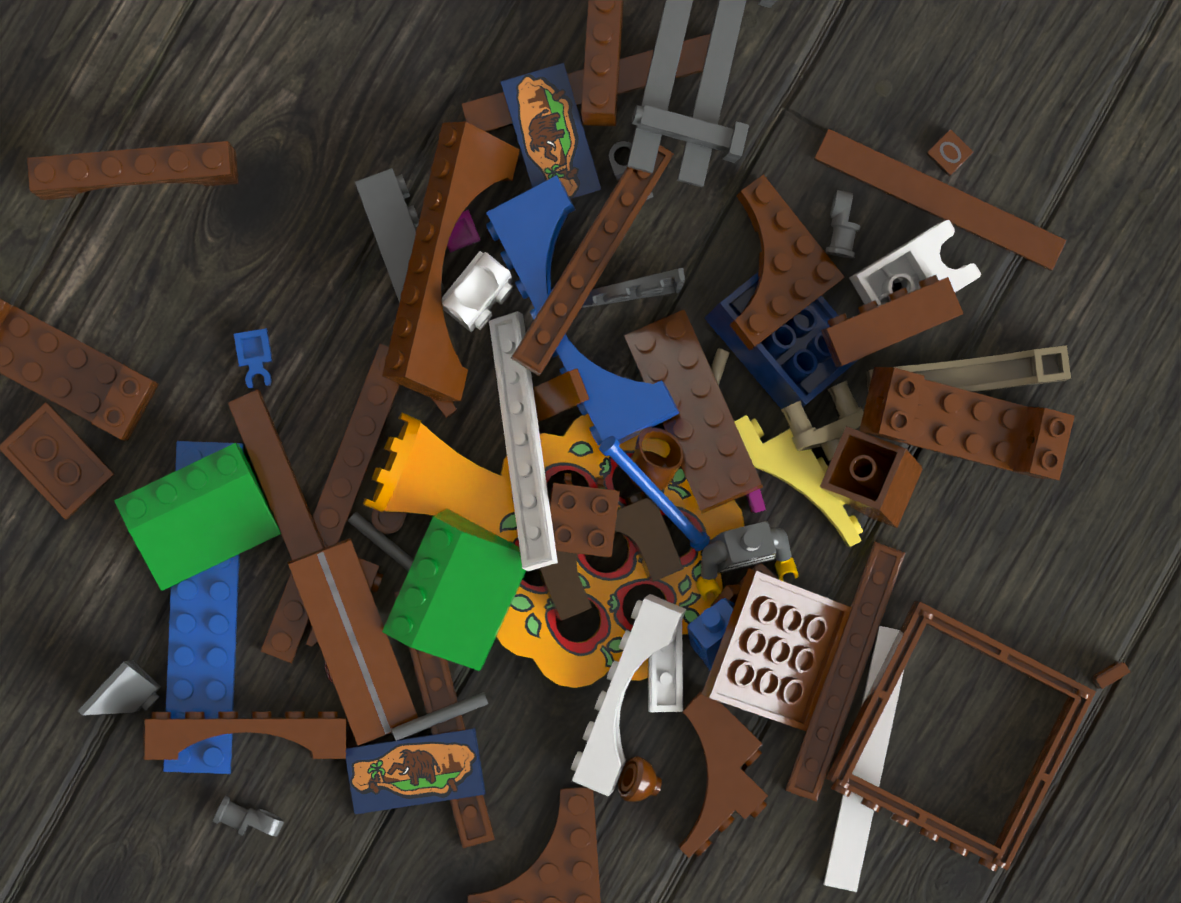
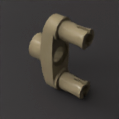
[781,381,864,461]

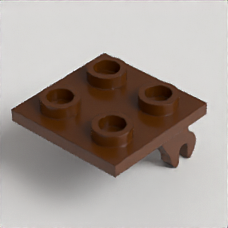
[550,473,620,557]

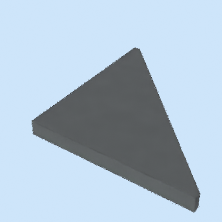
[581,268,685,308]

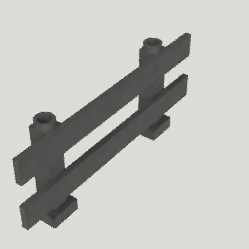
[626,0,777,187]

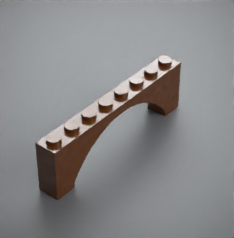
[382,121,520,401]

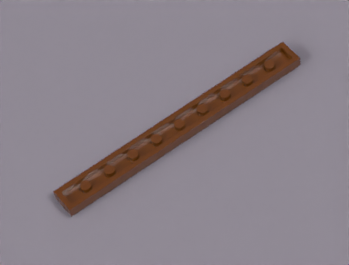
[261,344,400,663]

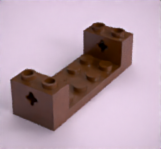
[0,299,159,441]
[859,367,1074,480]

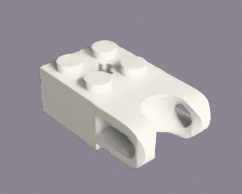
[849,220,981,306]
[442,251,513,332]

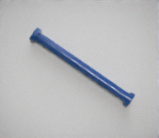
[599,436,710,551]

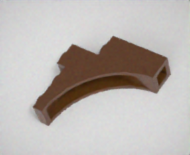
[679,688,768,858]

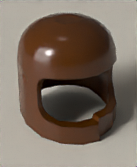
[628,426,683,490]

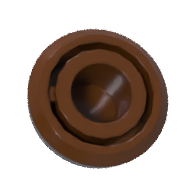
[618,756,662,802]

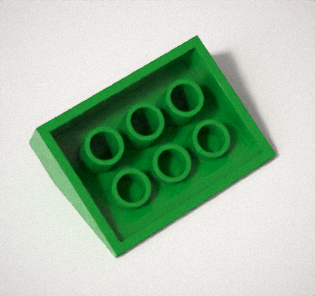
[114,443,281,591]
[382,509,526,671]

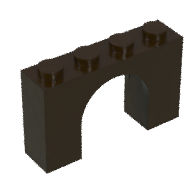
[537,491,684,621]

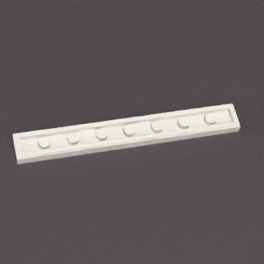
[489,311,558,571]
[823,626,904,892]

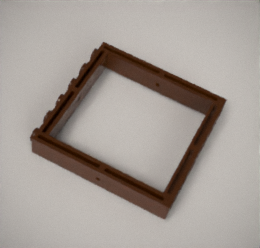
[826,601,1096,872]

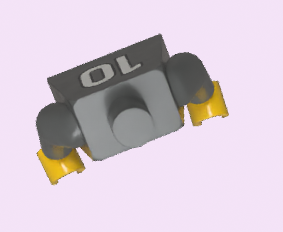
[696,521,798,601]

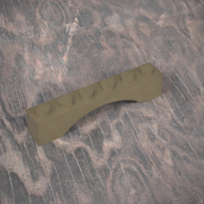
[866,345,1071,403]

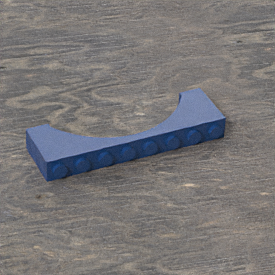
[486,175,680,446]

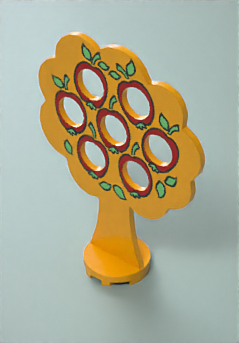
[363,413,744,688]

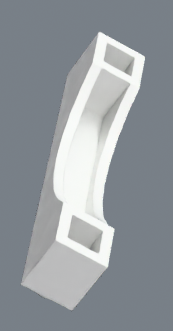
[571,594,686,796]

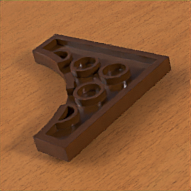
[729,174,845,350]
[467,787,601,903]

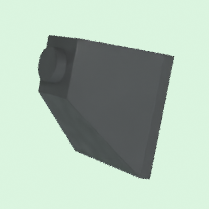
[78,660,161,715]

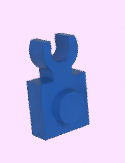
[234,329,273,389]

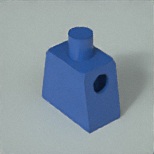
[687,598,735,671]

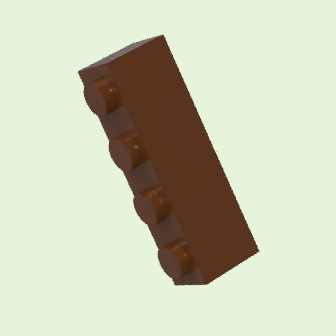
[581,0,624,127]
[821,275,964,367]

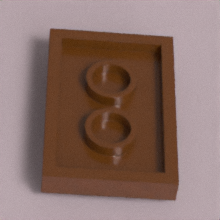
[0,402,115,520]

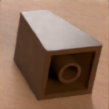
[820,426,923,528]

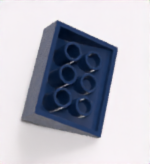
[704,272,859,409]

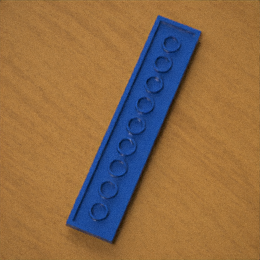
[163,441,244,774]

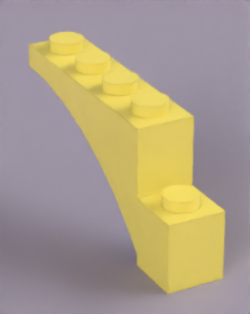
[734,415,863,547]

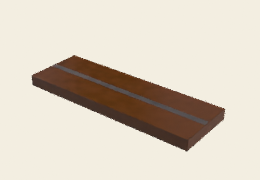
[287,538,418,746]

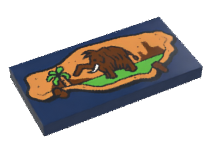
[501,63,602,199]
[346,728,486,814]

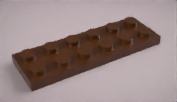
[624,309,763,513]

